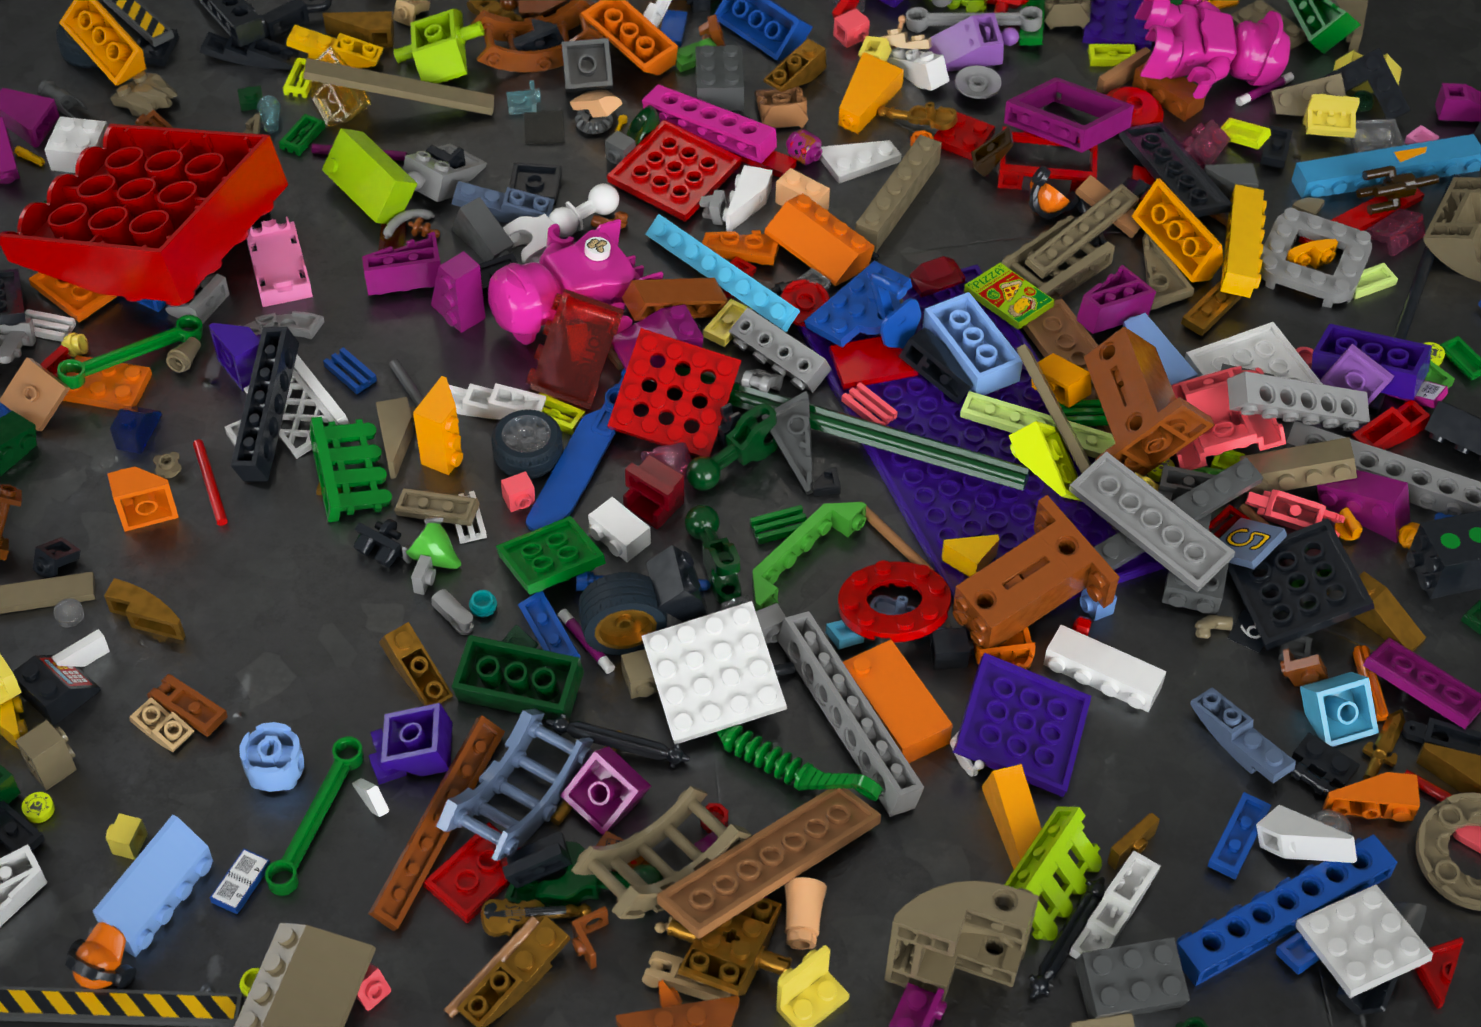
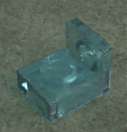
[507,80,541,115]

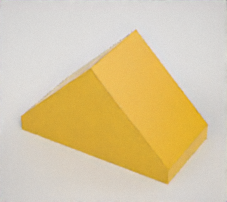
[941,535,999,577]

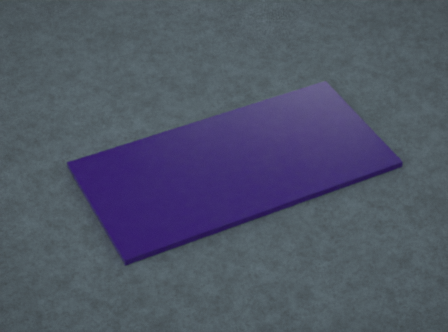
[795,264,1165,633]

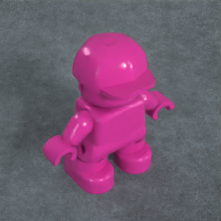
[1135,0,1290,99]
[488,219,663,345]

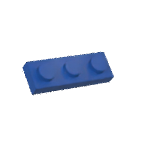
[518,591,581,658]
[1207,792,1272,880]

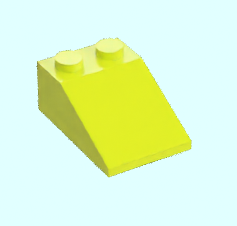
[1009,421,1082,502]

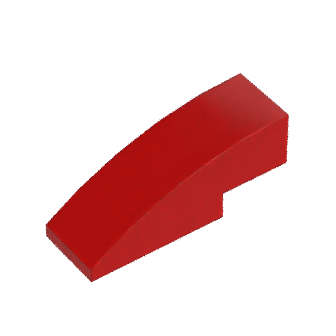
[1352,400,1430,450]

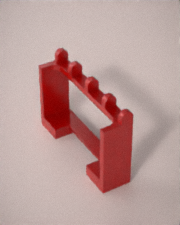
[997,126,1098,192]

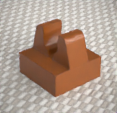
[698,14,725,46]

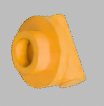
[1334,508,1363,541]

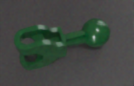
[686,403,779,491]
[685,505,742,606]
[535,841,664,906]

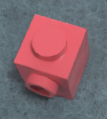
[833,8,870,48]

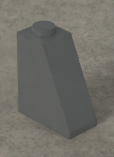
[452,197,514,262]

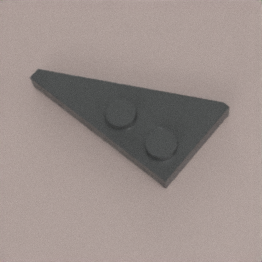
[762,391,813,495]

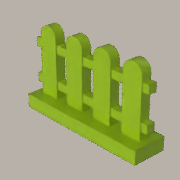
[1004,806,1102,941]

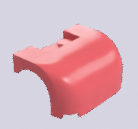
[1171,366,1286,470]

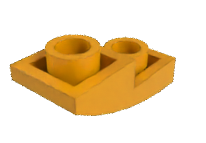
[1286,239,1338,269]

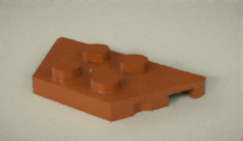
[616,996,740,1027]

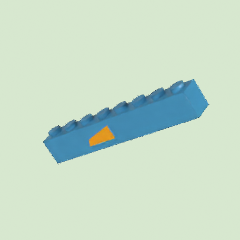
[1291,134,1481,199]

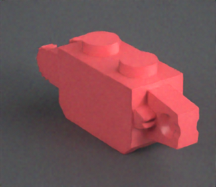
[1245,490,1345,538]

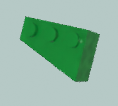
[1287,0,1361,54]

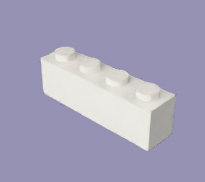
[1043,625,1167,713]

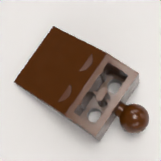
[500,0,572,18]

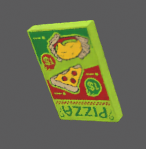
[964,263,1054,330]

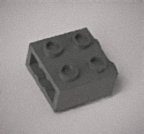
[1162,562,1229,615]

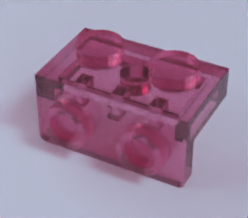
[1181,119,1231,170]

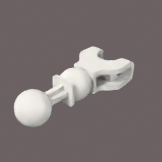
[503,183,619,264]

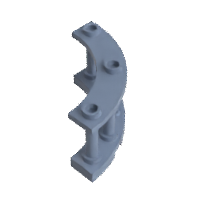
[436,708,594,861]

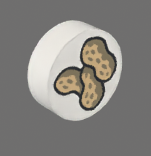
[584,237,611,261]

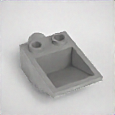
[403,144,487,202]

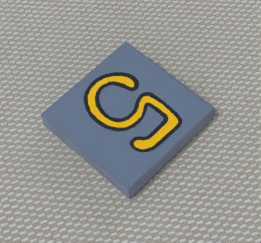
[1220,518,1287,569]

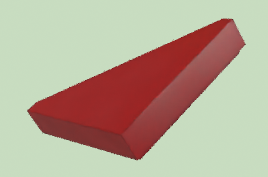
[1414,937,1464,1009]

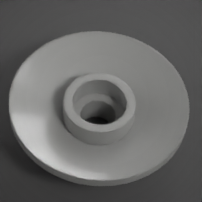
[955,65,1002,99]

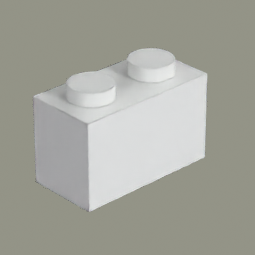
[588,497,651,562]

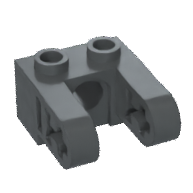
[1158,465,1215,530]

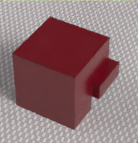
[623,455,684,530]

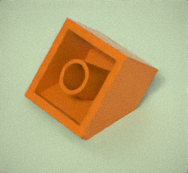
[107,466,179,532]

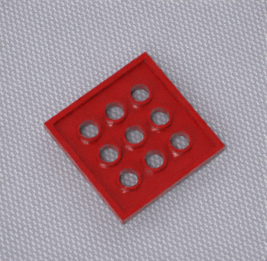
[607,119,742,222]
[607,328,741,457]

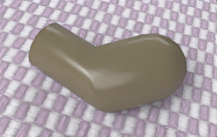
[1195,615,1233,638]

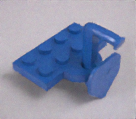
[804,261,921,349]

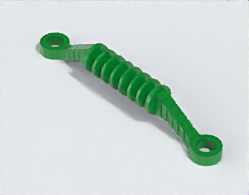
[717,725,883,801]

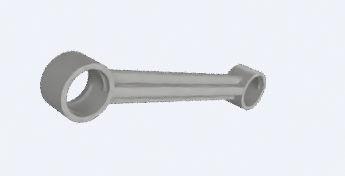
[906,6,1042,32]

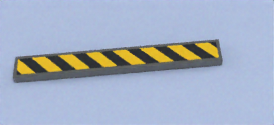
[102,0,174,47]
[0,986,244,1027]

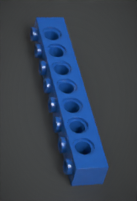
[1176,834,1398,986]

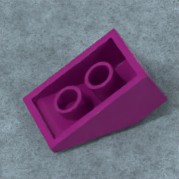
[611,304,703,370]

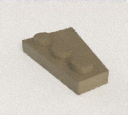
[1270,73,1346,116]

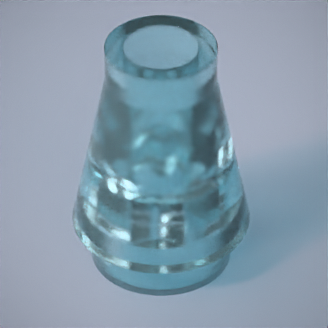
[257,96,281,133]

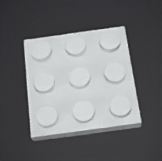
[1296,885,1433,998]

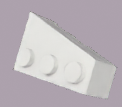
[0,844,47,927]

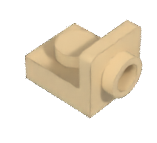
[393,0,430,27]

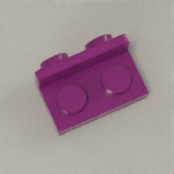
[889,983,947,1027]

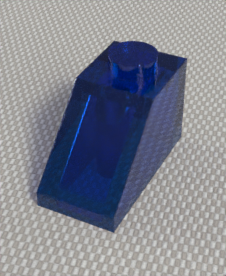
[110,406,162,454]

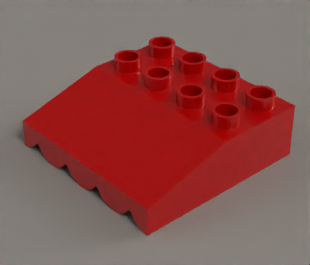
[0,124,288,306]

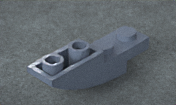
[452,181,554,223]
[1191,687,1296,783]

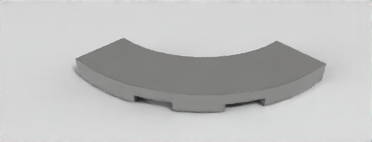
[239,311,324,340]

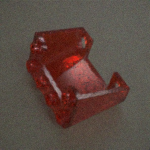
[525,289,624,410]

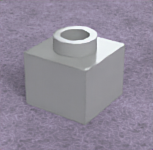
[755,603,786,644]

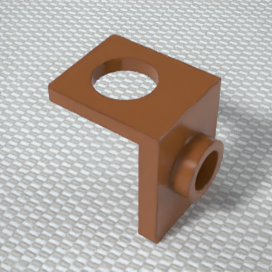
[571,906,609,969]

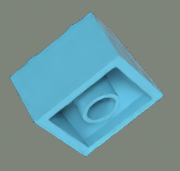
[1300,672,1379,747]

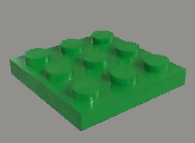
[496,516,606,595]

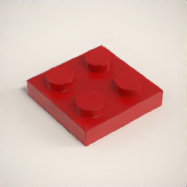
[933,111,995,161]

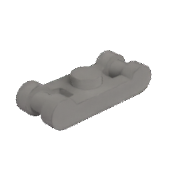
[741,369,783,393]

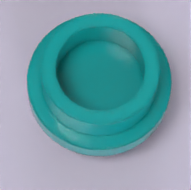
[469,590,497,617]

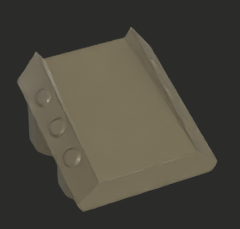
[1044,0,1091,30]

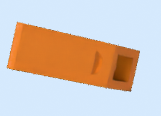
[1322,772,1420,822]

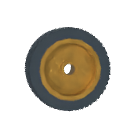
[579,572,667,655]

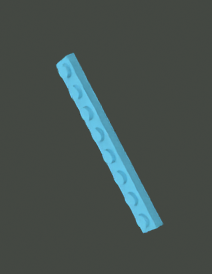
[645,214,800,332]

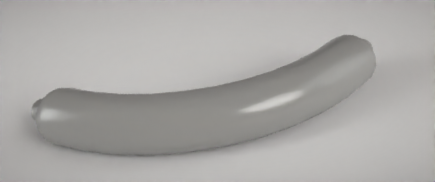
[383,209,434,239]

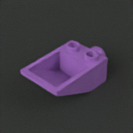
[928,13,1019,72]

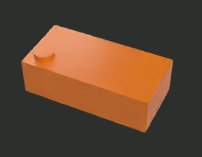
[843,640,953,763]

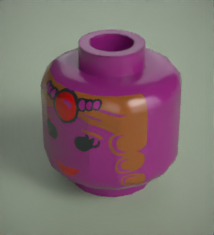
[786,129,823,165]

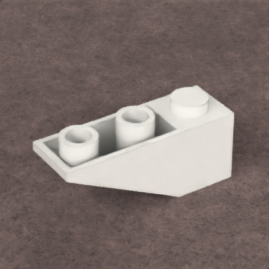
[887,47,949,90]
[722,165,772,231]
[1256,805,1357,863]

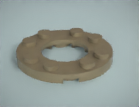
[1416,793,1481,911]

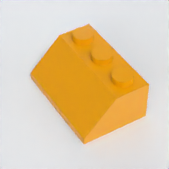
[413,376,463,476]

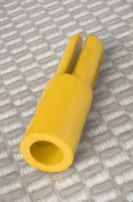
[14,146,45,166]

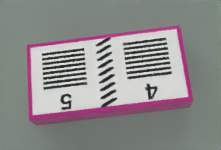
[1387,380,1448,409]

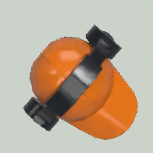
[1029,166,1080,219]
[65,922,137,989]

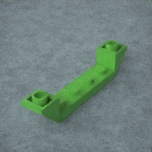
[752,502,867,611]

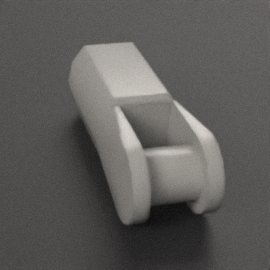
[431,589,473,635]

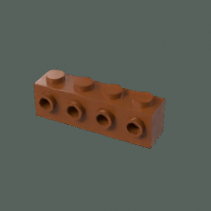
[622,278,728,321]

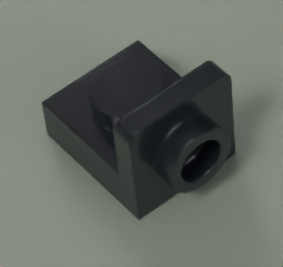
[426,145,466,169]
[33,537,81,579]

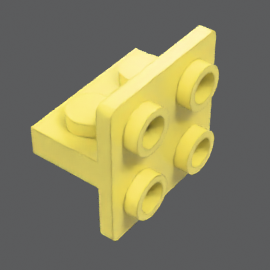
[1302,94,1360,138]

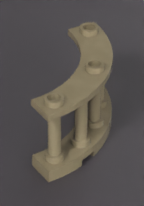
[572,786,753,919]

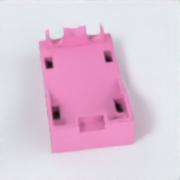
[247,217,313,307]

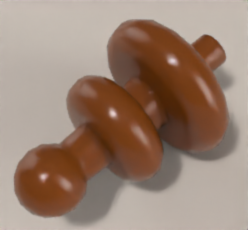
[408,217,440,238]

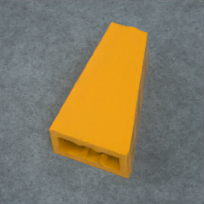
[838,52,904,134]
[982,764,1042,869]

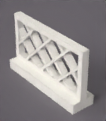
[243,354,350,459]

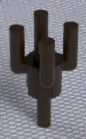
[1356,166,1439,215]

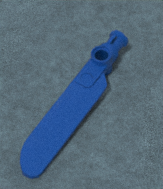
[526,369,626,531]

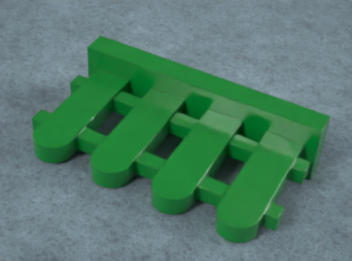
[309,417,392,522]

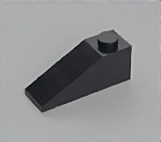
[899,328,973,405]

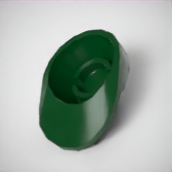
[627,105,660,146]

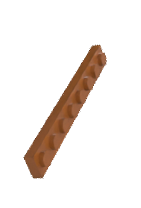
[368,715,505,931]

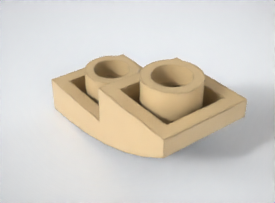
[882,28,932,49]
[130,697,194,752]

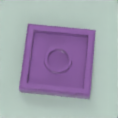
[1320,344,1394,405]

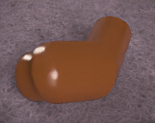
[591,211,628,229]

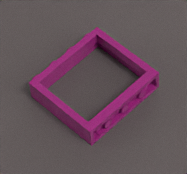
[1004,77,1134,153]

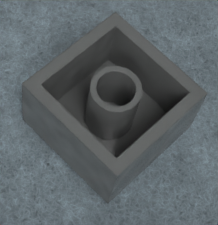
[562,38,613,93]

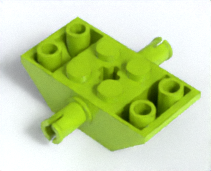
[393,9,485,84]

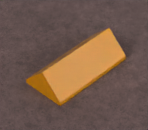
[59,0,146,86]

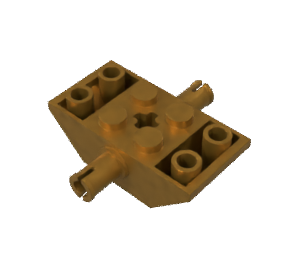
[667,897,792,996]

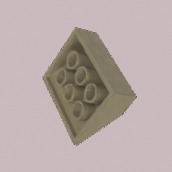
[234,923,376,1027]

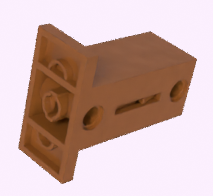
[1084,327,1215,476]
[953,495,1119,649]

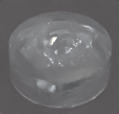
[53,598,84,627]

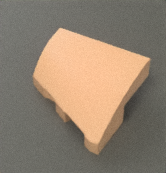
[570,90,622,118]

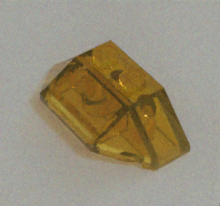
[311,47,372,127]

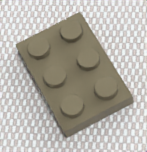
[1230,0,1307,50]

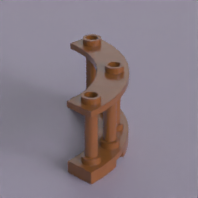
[470,0,605,72]

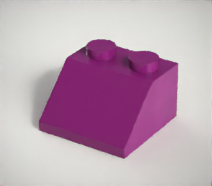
[560,746,652,835]

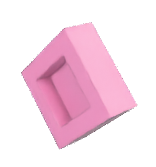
[1404,125,1440,145]

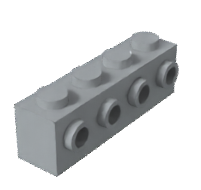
[729,307,831,393]

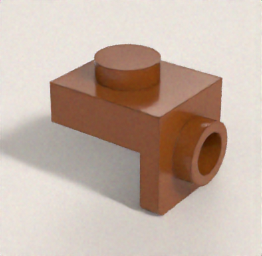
[1280,648,1328,687]

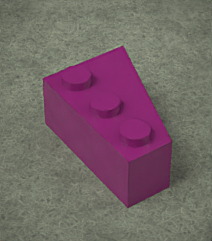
[362,231,441,296]
[431,251,486,333]
[1076,265,1156,334]
[1317,470,1411,543]

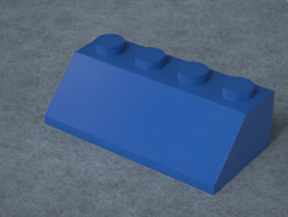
[714,0,813,61]

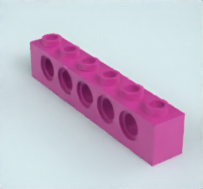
[642,84,777,163]

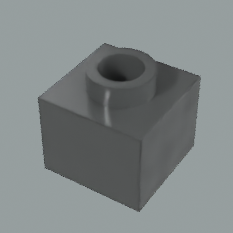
[605,130,636,165]

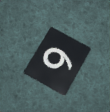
[1227,609,1264,653]

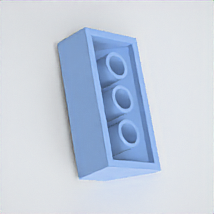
[93,815,213,957]

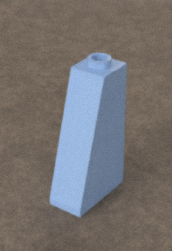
[1123,313,1198,385]

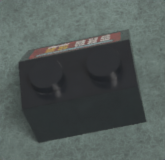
[12,655,101,726]

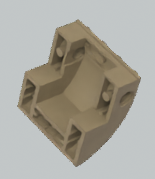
[1423,177,1481,282]
[884,881,1039,1000]

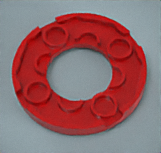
[838,560,951,642]

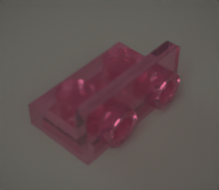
[1367,209,1425,256]

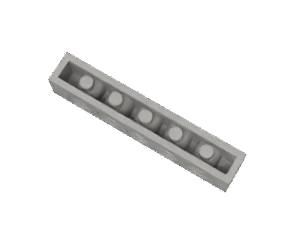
[1227,371,1370,431]

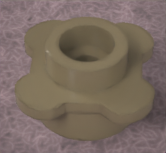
[153,452,182,478]

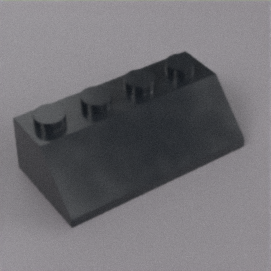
[1425,401,1481,461]

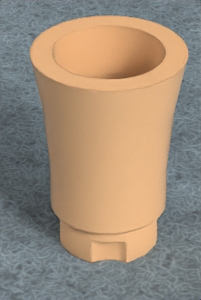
[784,877,827,950]

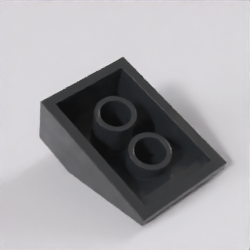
[646,545,709,622]

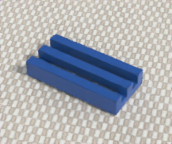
[323,347,377,394]

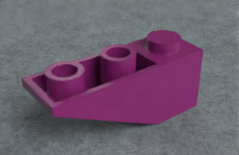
[1435,83,1481,122]

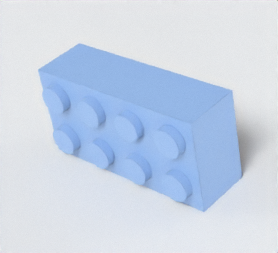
[922,292,1023,395]

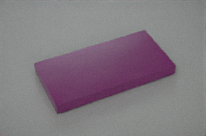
[1363,638,1481,729]

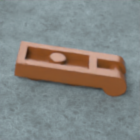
[147,674,228,737]

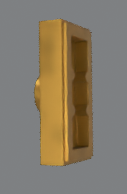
[1107,813,1160,870]

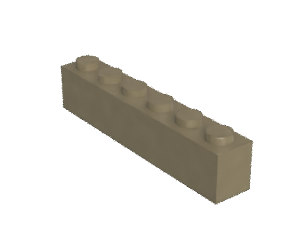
[855,135,942,253]

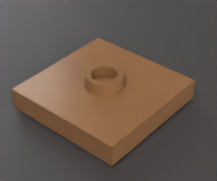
[0,357,70,431]

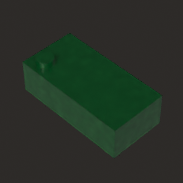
[451,635,584,721]

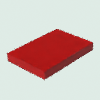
[829,336,918,390]
[423,822,520,924]

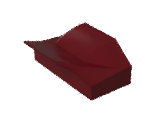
[909,256,966,298]

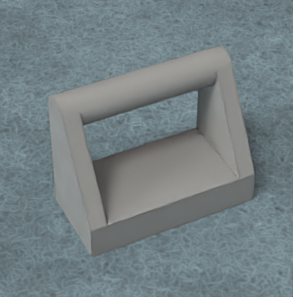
[166,274,230,324]

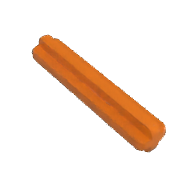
[1352,645,1388,722]

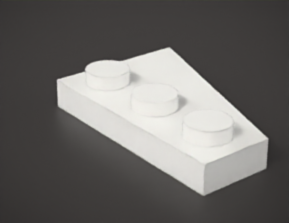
[819,140,902,184]

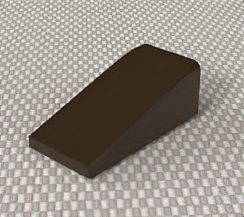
[971,127,1014,177]

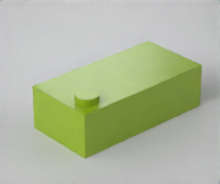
[322,128,418,224]

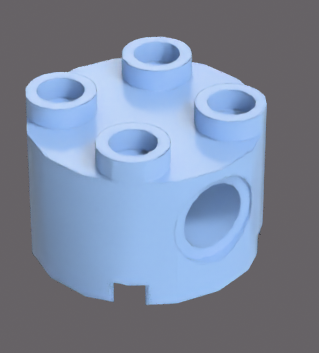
[239,722,304,792]

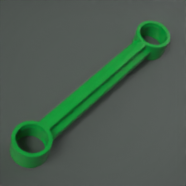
[57,315,203,389]
[265,736,364,896]

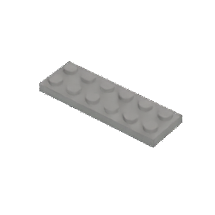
[1069,451,1235,592]

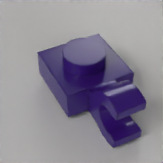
[368,728,407,785]

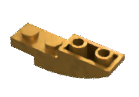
[457,916,571,1027]

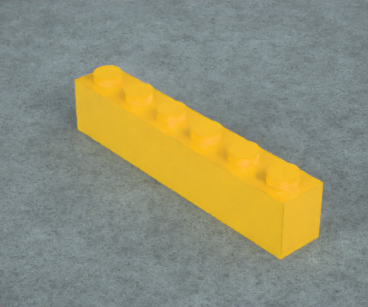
[1220,184,1267,298]

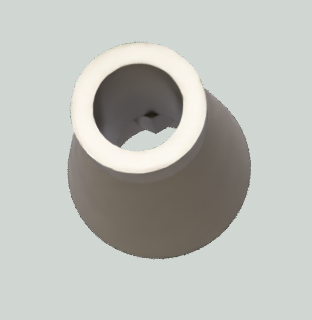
[166,337,201,373]

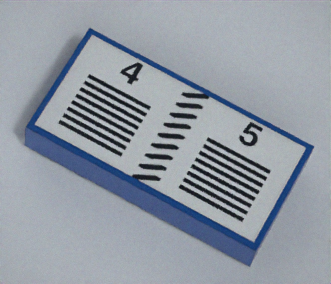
[210,849,271,915]

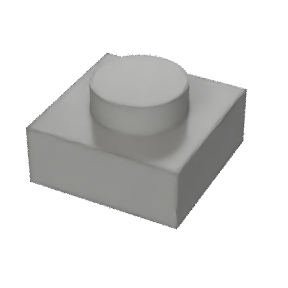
[411,555,436,595]

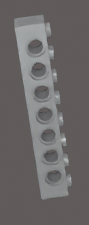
[1284,421,1481,516]
[777,611,924,817]

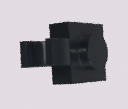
[718,403,741,449]

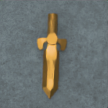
[1362,709,1406,780]

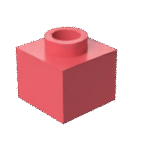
[501,471,536,512]

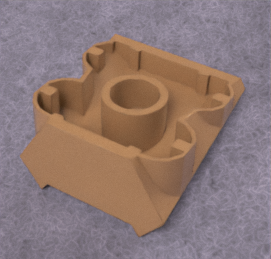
[755,86,809,129]

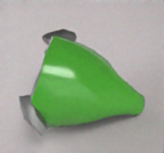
[402,517,461,569]

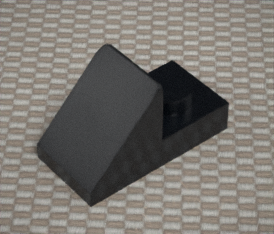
[513,19,565,51]

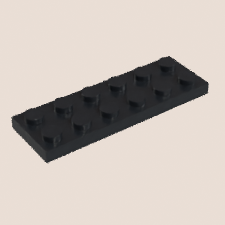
[1119,122,1232,217]

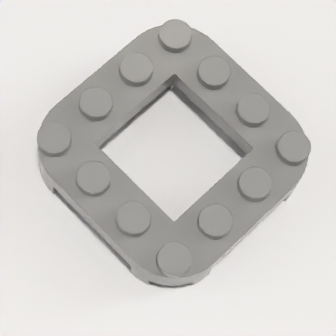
[1259,208,1372,308]

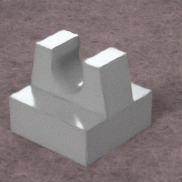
[699,190,728,225]

